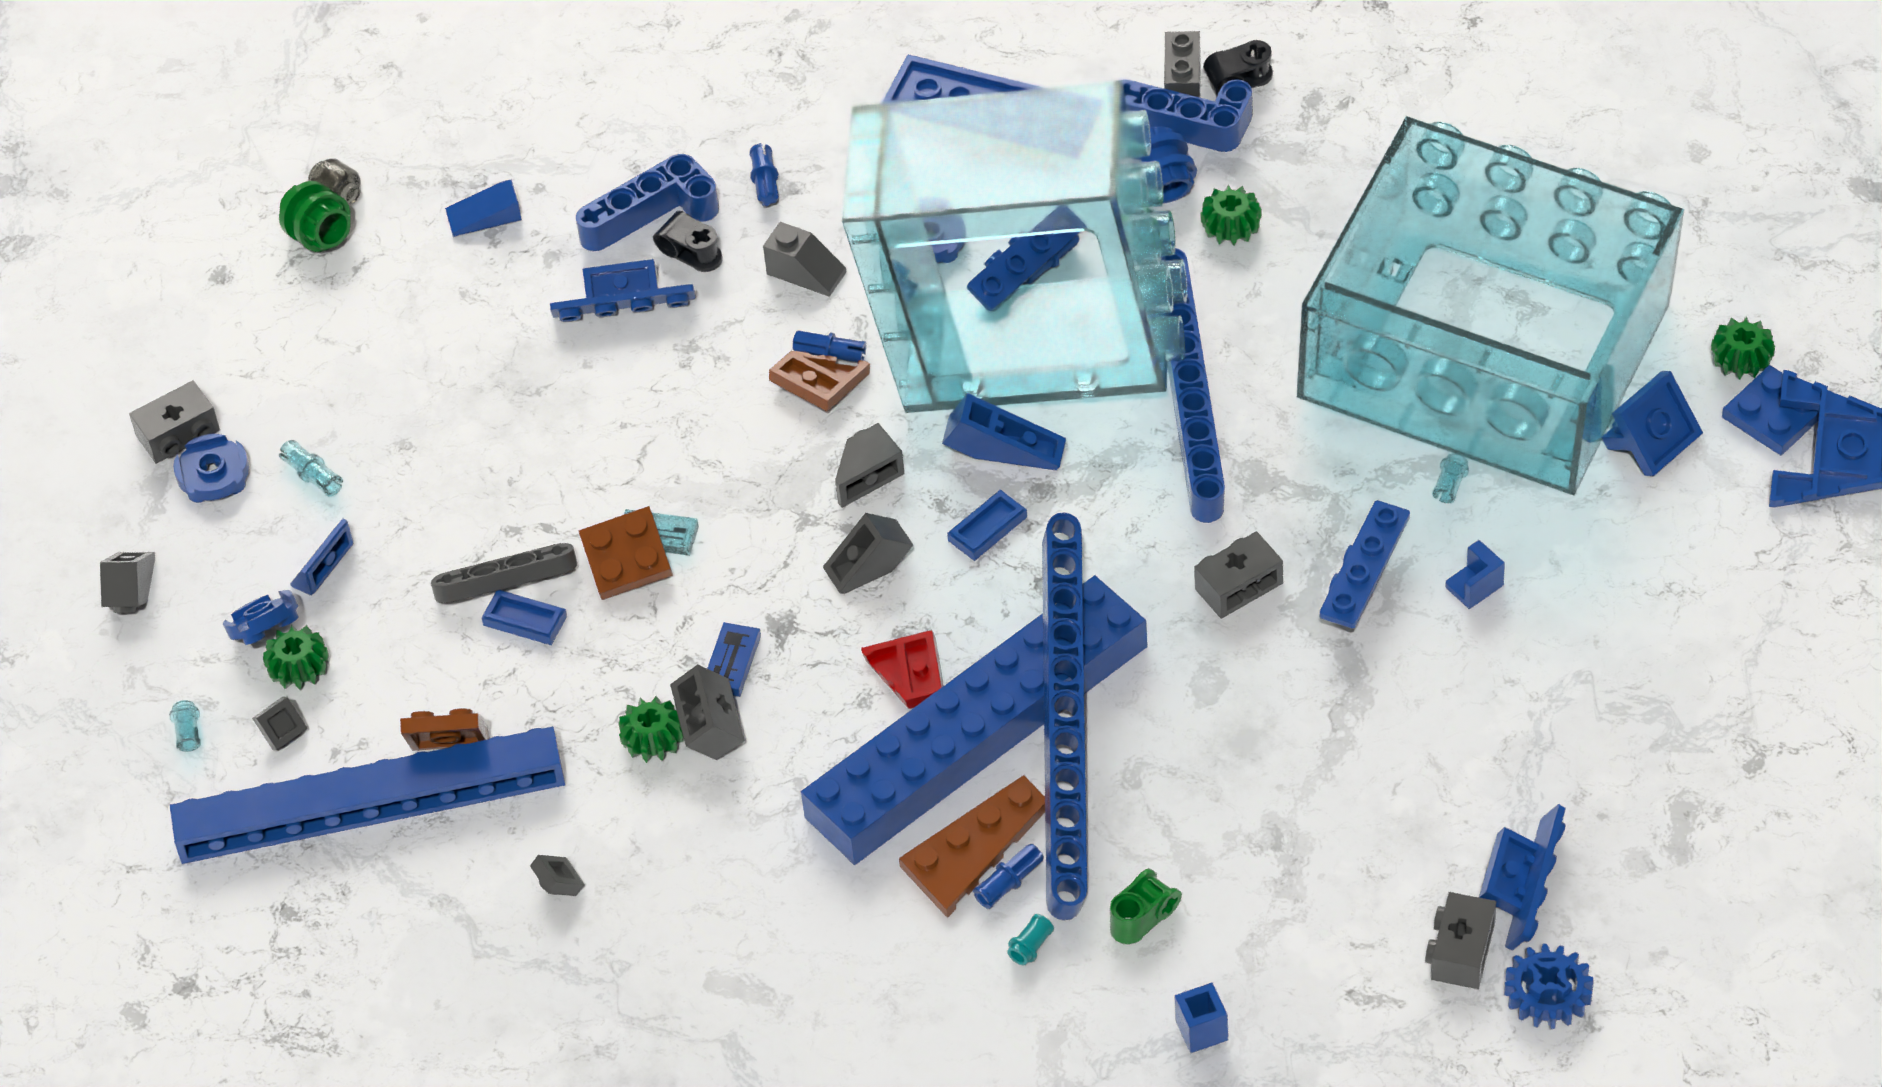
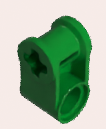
[1110,868,1182,945]

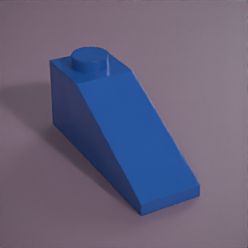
[942,393,1066,470]

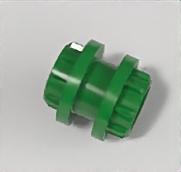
[279,181,351,252]

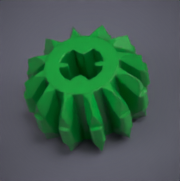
[1200,185,1262,245]
[1711,316,1775,380]
[263,624,329,690]
[618,696,683,763]

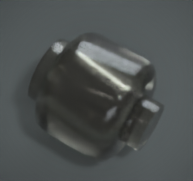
[308,158,361,205]

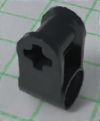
[1203,40,1273,95]
[653,211,723,272]

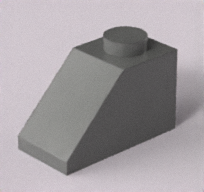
[763,222,847,297]
[835,423,905,508]
[823,513,913,594]
[100,552,155,613]

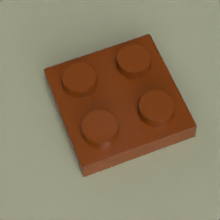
[578,506,673,600]
[400,708,489,751]

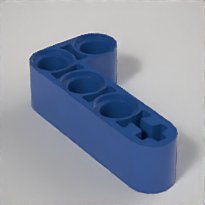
[1109,79,1253,152]
[576,154,719,251]

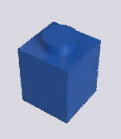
[1174,982,1228,1054]

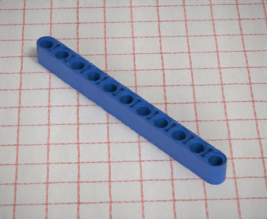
[1042,512,1087,921]

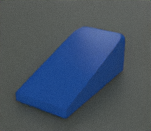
[445,179,522,237]

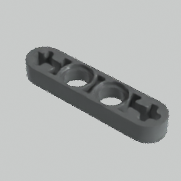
[431,543,577,603]

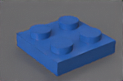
[1722,365,1819,456]

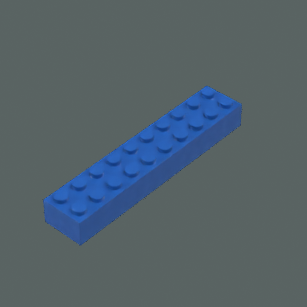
[800,575,1148,866]

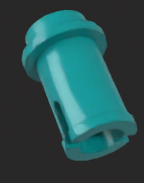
[1007,914,1054,965]

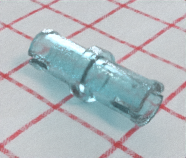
[279,440,343,497]

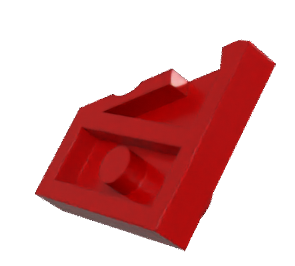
[861,630,943,709]

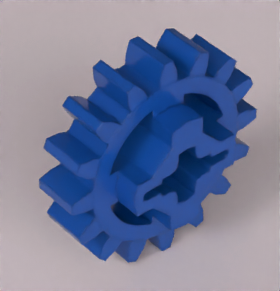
[1504,944,1594,1029]

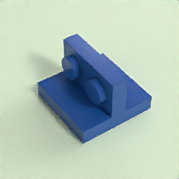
[1601,371,1703,476]

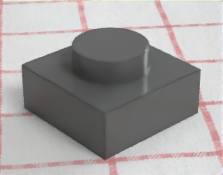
[252,697,308,750]
[530,855,584,896]

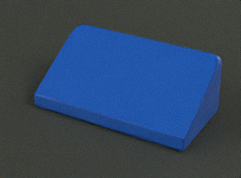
[290,518,354,596]

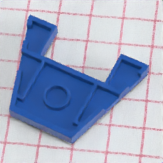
[1769,370,1882,508]

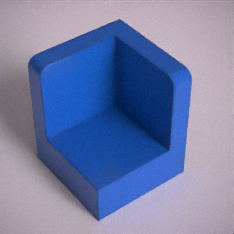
[1445,540,1505,609]

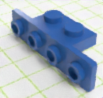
[966,200,1087,311]
[550,259,696,322]
[1320,500,1410,628]
[1479,804,1566,951]

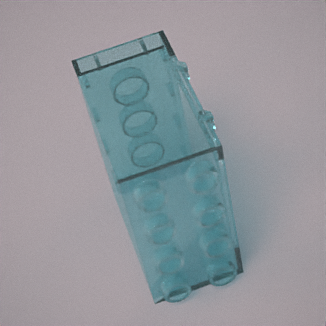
[842,81,1187,413]
[1297,116,1685,496]

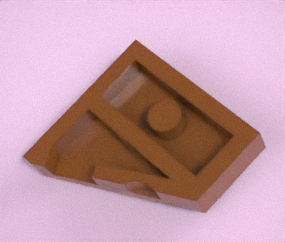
[769,350,870,411]

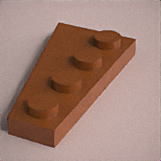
[899,775,1045,918]

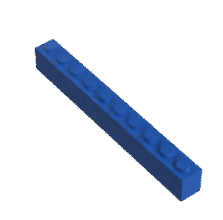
[170,726,565,864]

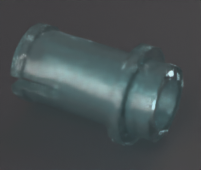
[1432,453,1469,503]
[169,700,201,752]

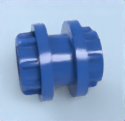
[1126,126,1197,203]

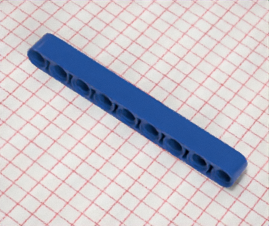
[1154,247,1225,523]

